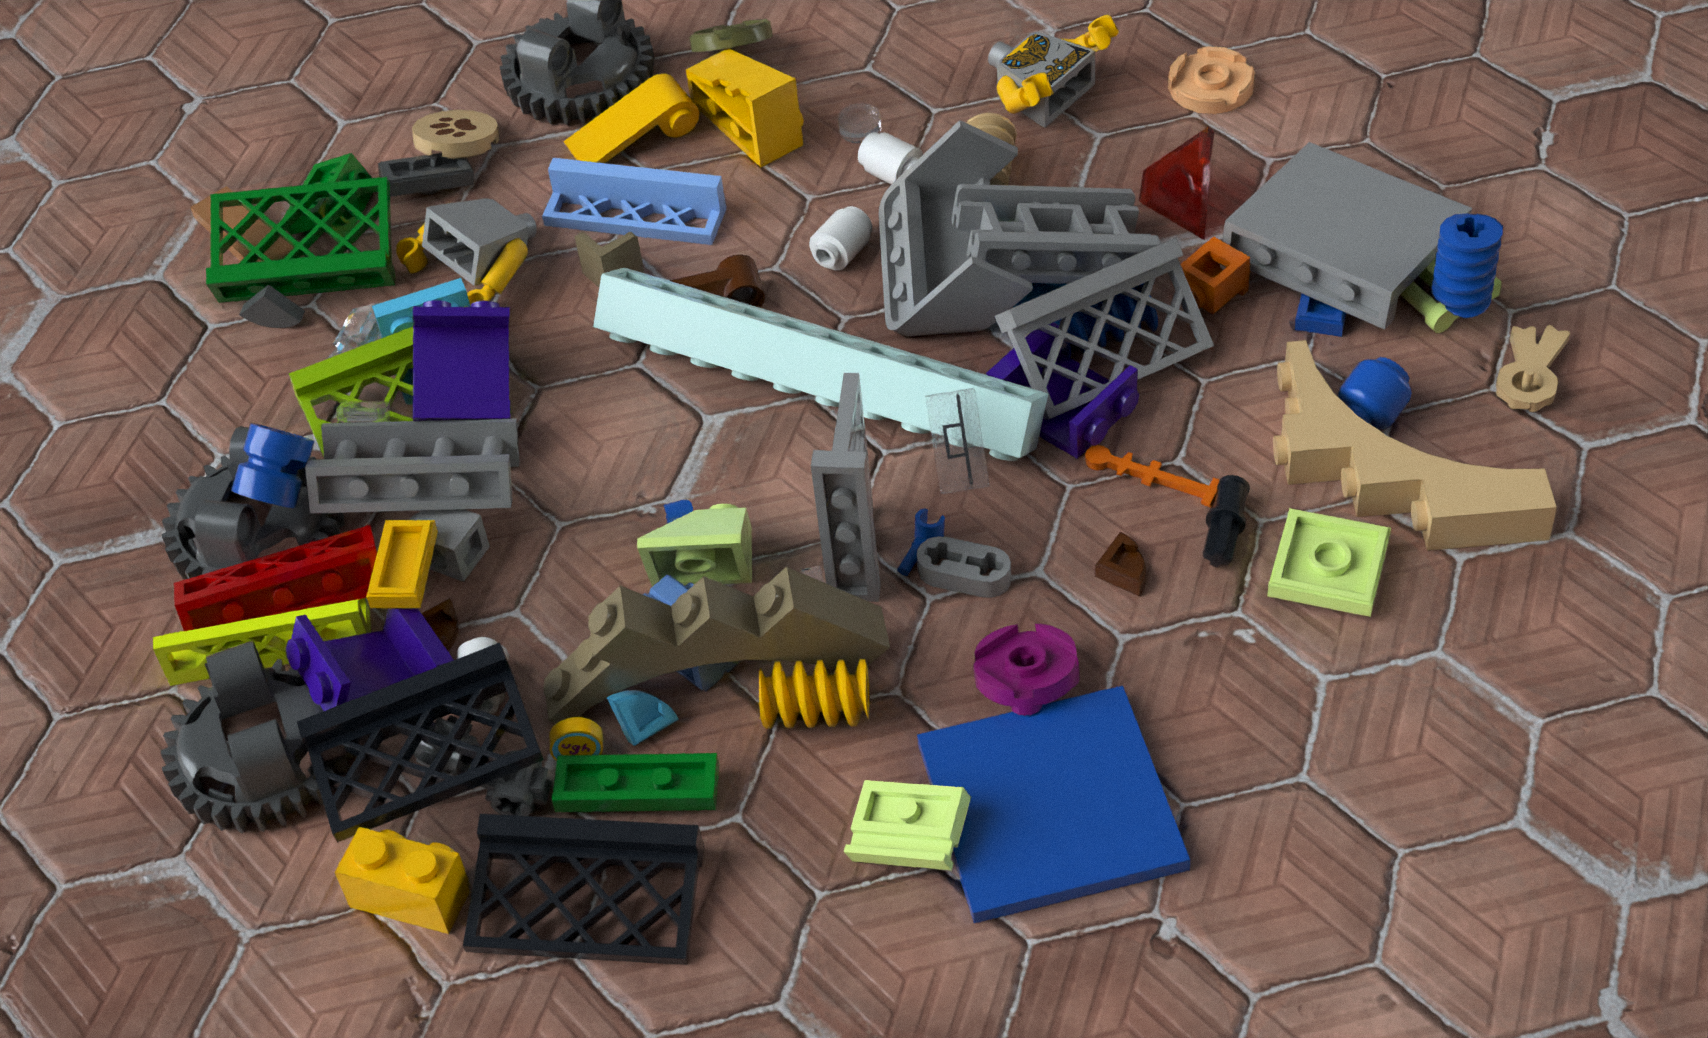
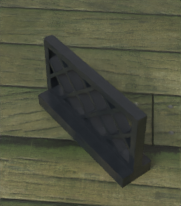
[297,642,544,842]
[463,814,704,965]

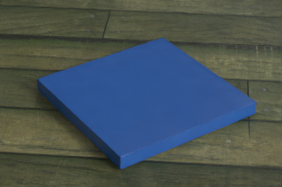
[917,685,1190,923]

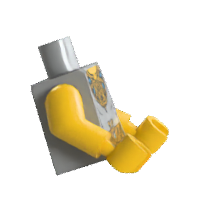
[988,15,1119,128]
[396,198,536,306]

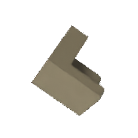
[575,231,644,287]

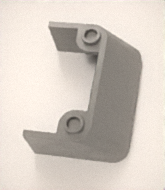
[879,120,1033,337]

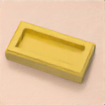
[366,520,438,608]

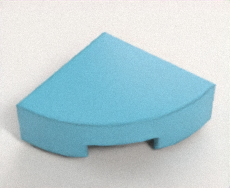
[607,690,679,746]

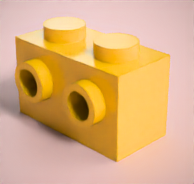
[335,827,471,934]

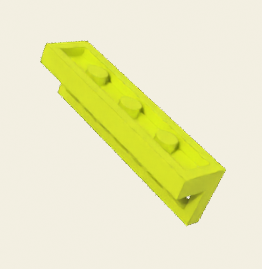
[153,598,371,686]

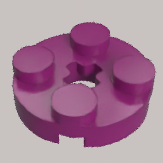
[973,624,1080,715]

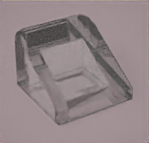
[336,401,390,423]

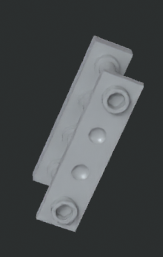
[305,418,520,513]

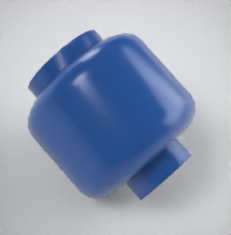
[1337,357,1412,431]

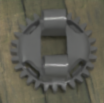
[500,0,654,125]
[162,426,345,579]
[160,640,356,833]

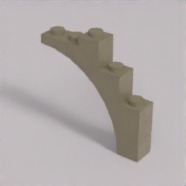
[544,567,890,723]

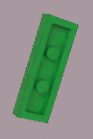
[552,753,719,812]

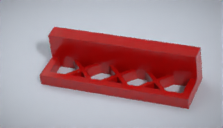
[174,525,378,631]

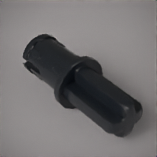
[1203,475,1250,567]

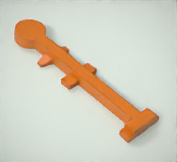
[1085,445,1220,507]

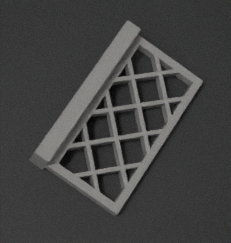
[995,238,1214,420]
[811,373,881,602]

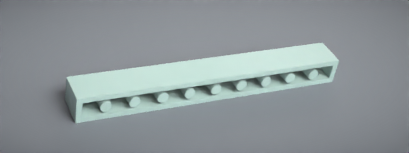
[593,267,1049,461]

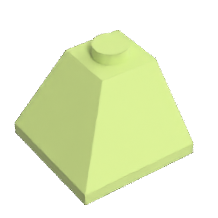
[637,504,752,587]

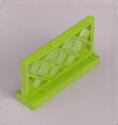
[289,306,512,458]

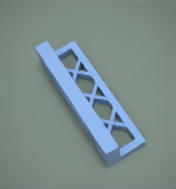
[542,158,726,245]

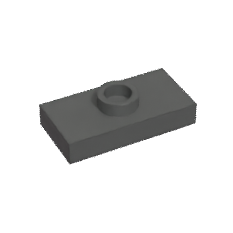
[378,153,474,197]

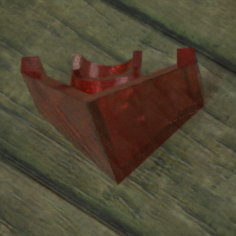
[1139,127,1214,241]

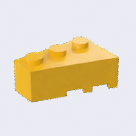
[686,48,804,167]

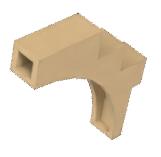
[1273,340,1557,551]

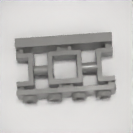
[951,184,1162,285]

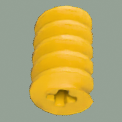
[759,659,870,729]

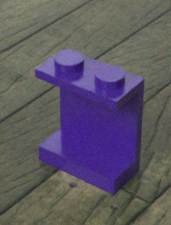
[413,300,511,421]
[986,322,1139,459]
[286,608,454,711]

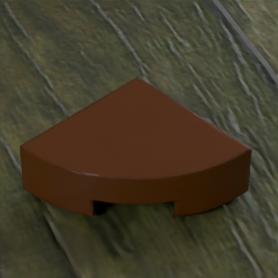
[1095,532,1146,597]
[421,598,459,651]

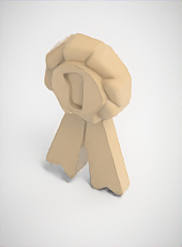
[1496,325,1570,412]

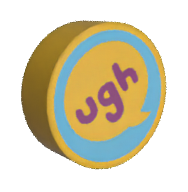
[549,717,603,761]

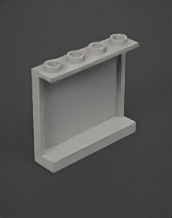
[1222,142,1472,329]

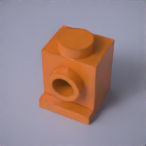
[1180,237,1251,314]

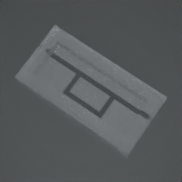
[925,388,990,495]

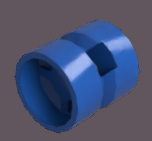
[231,423,315,508]

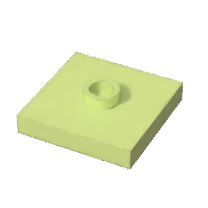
[1267,508,1391,617]

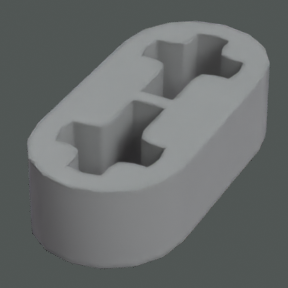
[917,536,1012,598]

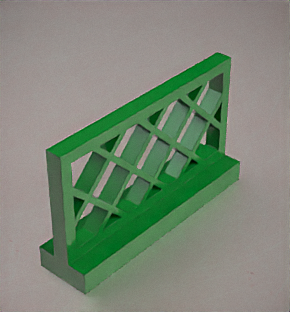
[206,177,396,303]

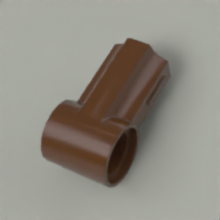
[670,254,765,308]

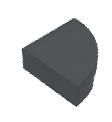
[239,285,305,328]

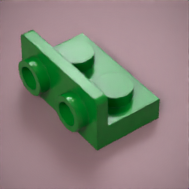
[283,153,373,243]

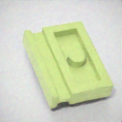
[844,780,971,870]

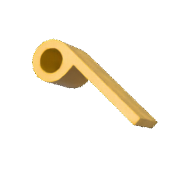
[563,73,700,163]

